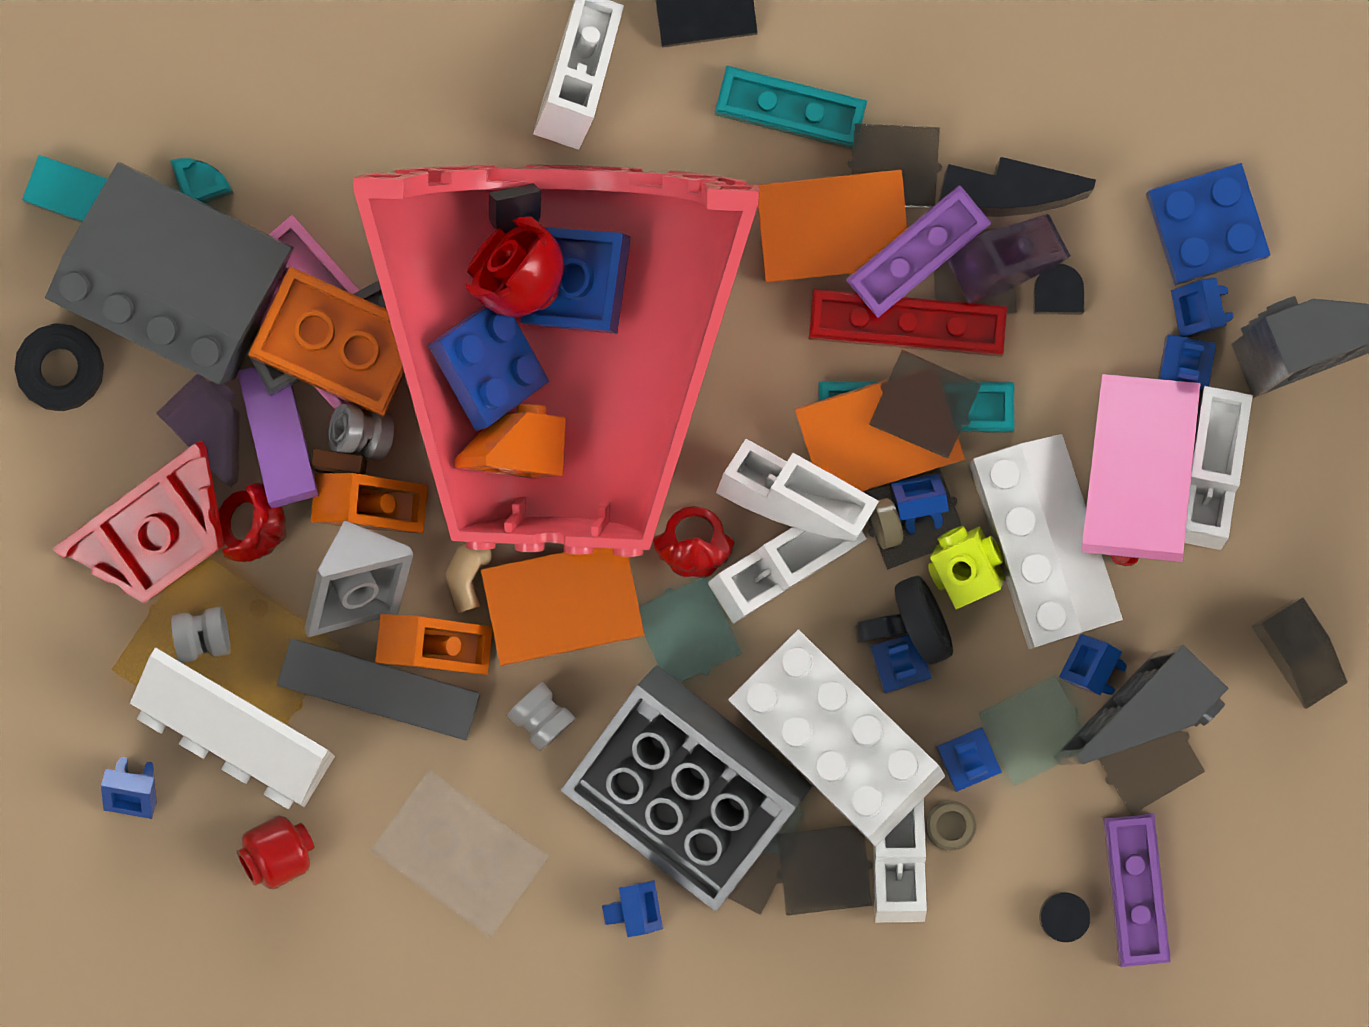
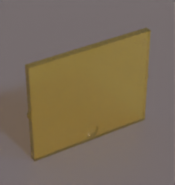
[111,558,340,725]

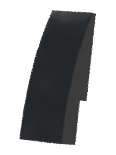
[938,157,1096,217]

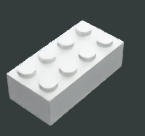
[728,629,945,847]

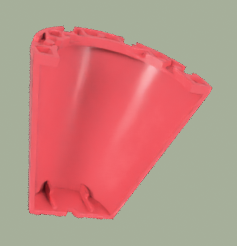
[353,165,760,557]

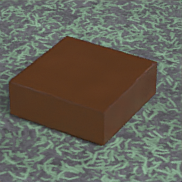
[311,449,367,475]

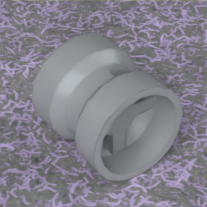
[328,404,394,461]
[171,606,231,663]
[507,682,576,751]

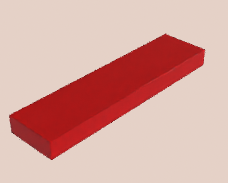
[809,289,1007,357]

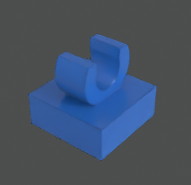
[1171,278,1234,337]
[1158,334,1216,392]
[891,473,949,534]
[869,634,932,693]
[1059,634,1127,695]
[936,727,1002,792]
[101,757,157,819]
[602,880,663,937]

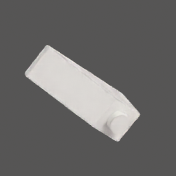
[533,0,624,150]

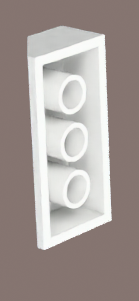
[969,434,1123,649]
[130,647,335,810]

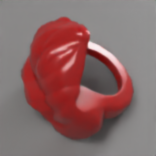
[218,483,286,563]
[653,506,735,578]

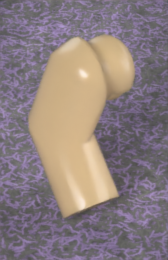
[446,542,491,614]

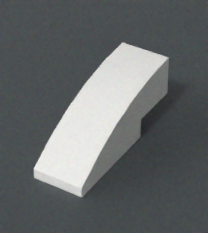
[1185,386,1253,550]
[716,439,879,542]
[707,527,867,624]
[873,798,927,923]

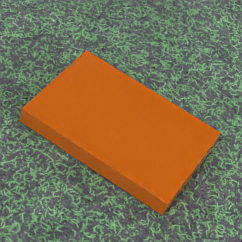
[756,169,907,282]
[248,266,405,417]
[795,364,965,491]
[480,548,645,667]

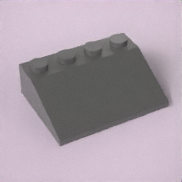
[45,162,294,385]
[1231,296,1369,398]
[1053,645,1229,765]
[560,665,813,911]

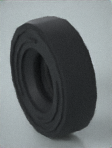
[14,323,104,411]
[894,576,953,665]

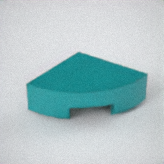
[170,158,234,203]

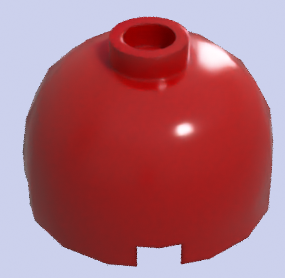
[465,217,565,317]

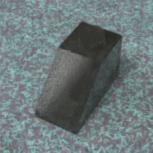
[1252,597,1348,709]

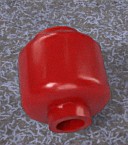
[237,816,315,889]

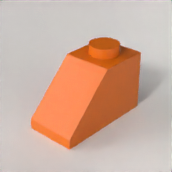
[455,404,566,478]
[311,473,428,533]
[375,614,493,675]

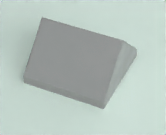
[304,520,414,637]

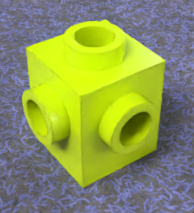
[928,526,1006,609]

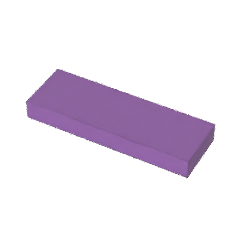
[846,185,991,318]
[237,367,319,509]
[1103,813,1171,967]

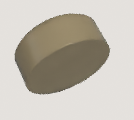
[870,498,903,550]
[926,801,976,851]

